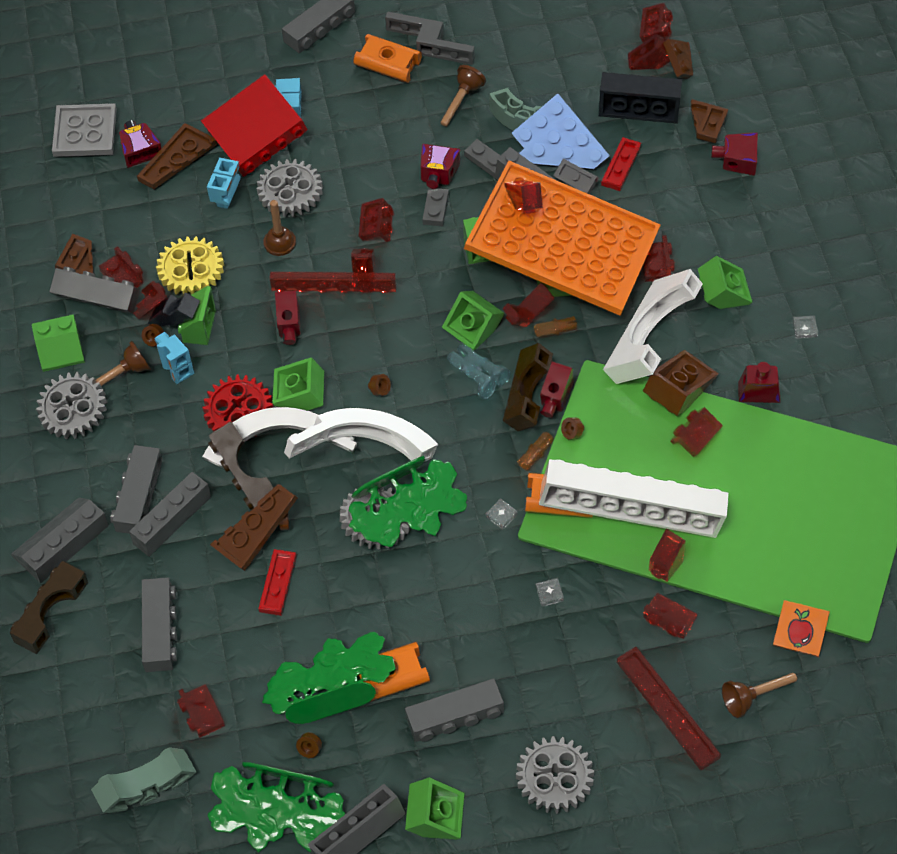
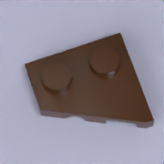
[663,39,693,79]
[690,99,728,143]
[55,233,93,274]

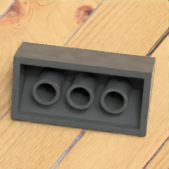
[11,498,108,583]

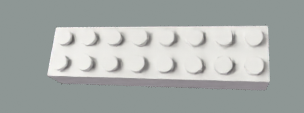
[539,459,729,538]

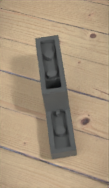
[385,12,475,65]
[464,139,557,181]

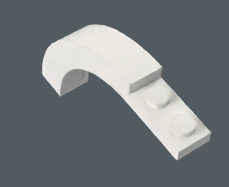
[202,407,357,469]
[284,408,438,461]

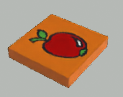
[773,600,830,657]

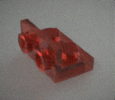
[640,3,673,42]
[359,198,394,242]
[643,235,674,282]
[99,246,144,288]
[133,281,167,319]
[670,407,723,457]
[643,593,697,639]
[177,684,225,738]

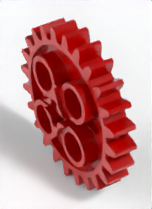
[203,374,274,441]

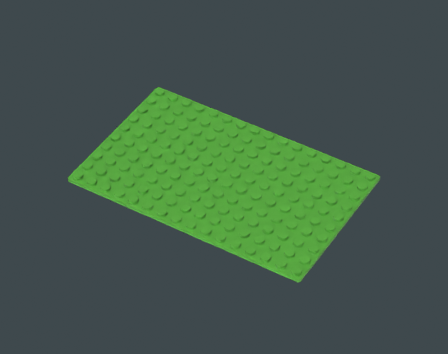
[518,360,897,643]

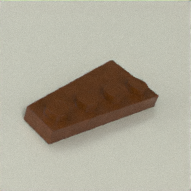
[137,123,218,189]
[210,484,298,571]

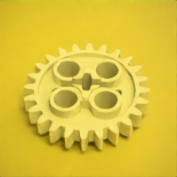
[156,236,224,295]

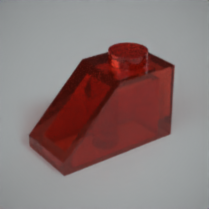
[628,34,670,70]
[504,180,543,214]
[351,248,375,282]
[649,529,686,582]

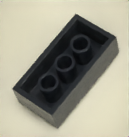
[598,72,682,124]

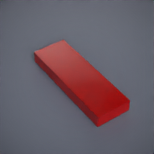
[601,137,641,191]
[258,549,296,616]

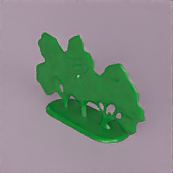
[349,456,467,547]
[262,632,396,724]
[208,762,345,852]

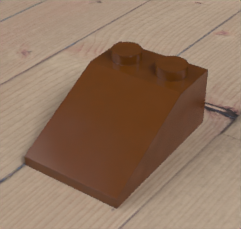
[643,350,719,416]

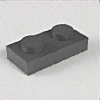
[553,158,599,194]
[422,188,449,226]

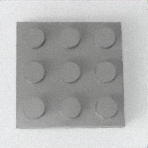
[52,104,117,157]

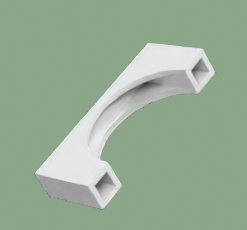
[603,269,703,384]

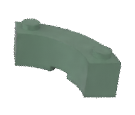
[489,88,542,131]
[91,748,196,813]

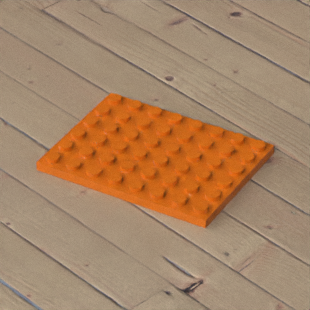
[464,161,660,315]

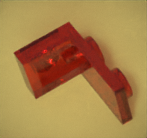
[502,283,554,327]

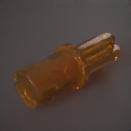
[534,316,577,337]
[518,432,554,470]

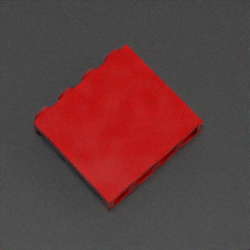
[201,74,308,177]

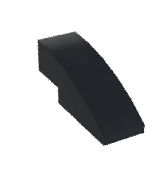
[148,292,200,326]

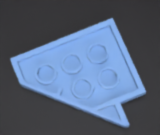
[512,94,610,169]

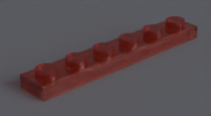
[270,272,396,293]
[617,647,721,770]

